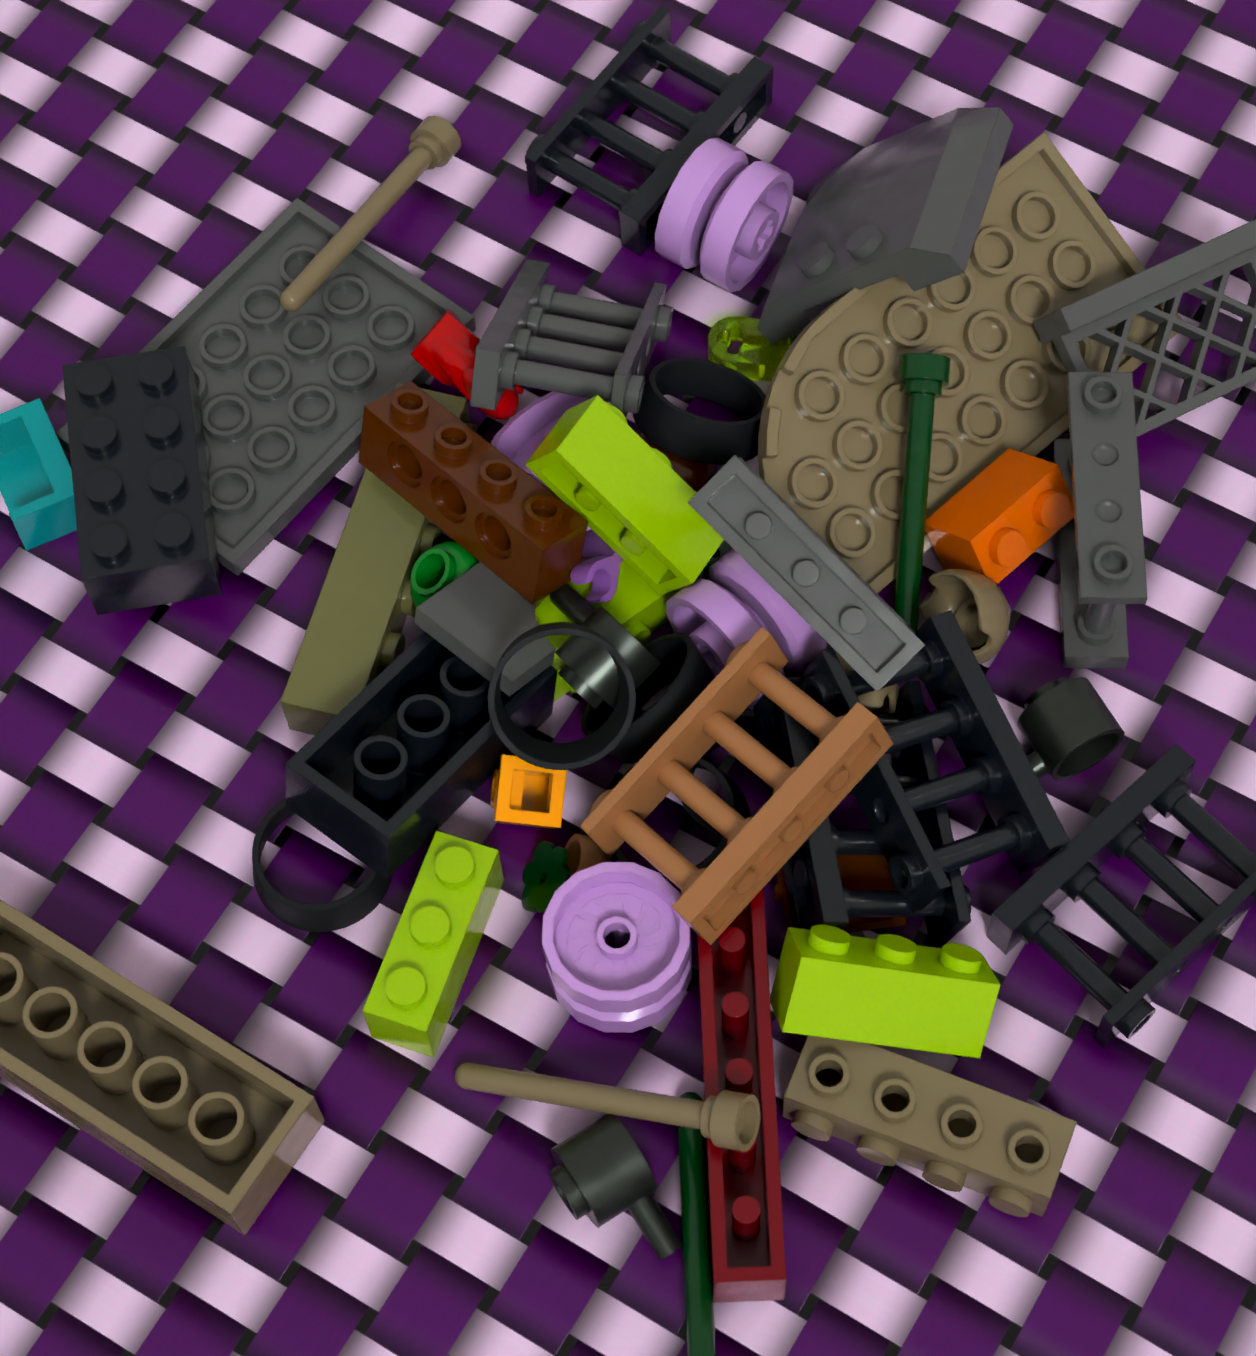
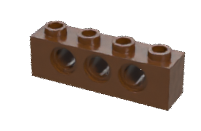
[359,381,588,605]

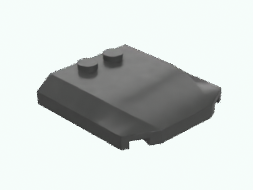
[757,107,1014,344]

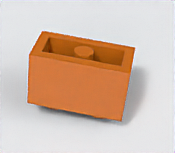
[925,448,1074,584]

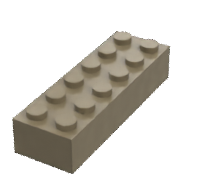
[0,899,325,1236]

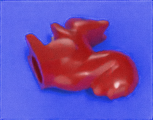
[410,308,524,420]

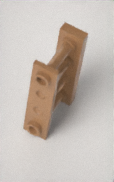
[580,627,894,946]

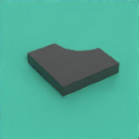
[414,562,556,697]

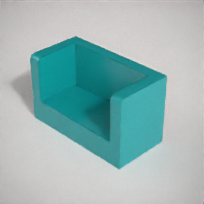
[0,398,77,551]

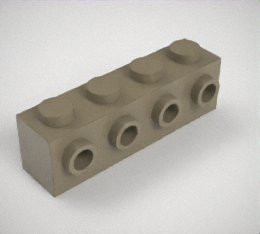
[782,1036,1077,1217]

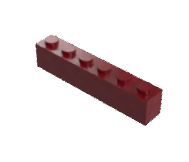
[697,888,786,1303]

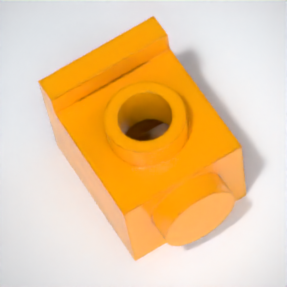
[490,754,567,829]

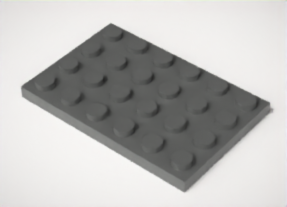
[56,198,476,576]

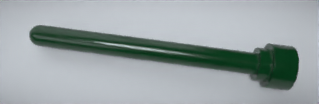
[894,353,950,632]
[677,1092,716,1356]

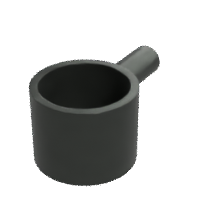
[550,583,661,709]
[1017,677,1125,780]
[548,1114,683,1261]

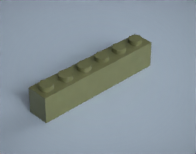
[280,383,478,735]

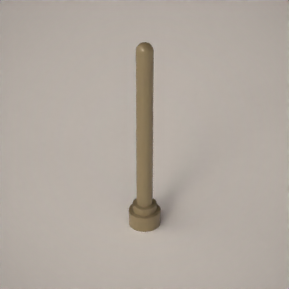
[280,116,461,312]
[455,1062,761,1152]

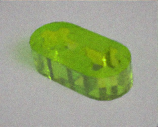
[708,316,798,382]

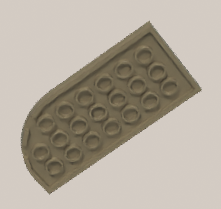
[758,132,1183,594]

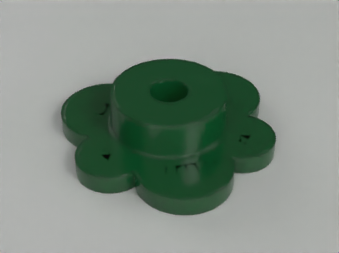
[522,841,570,914]

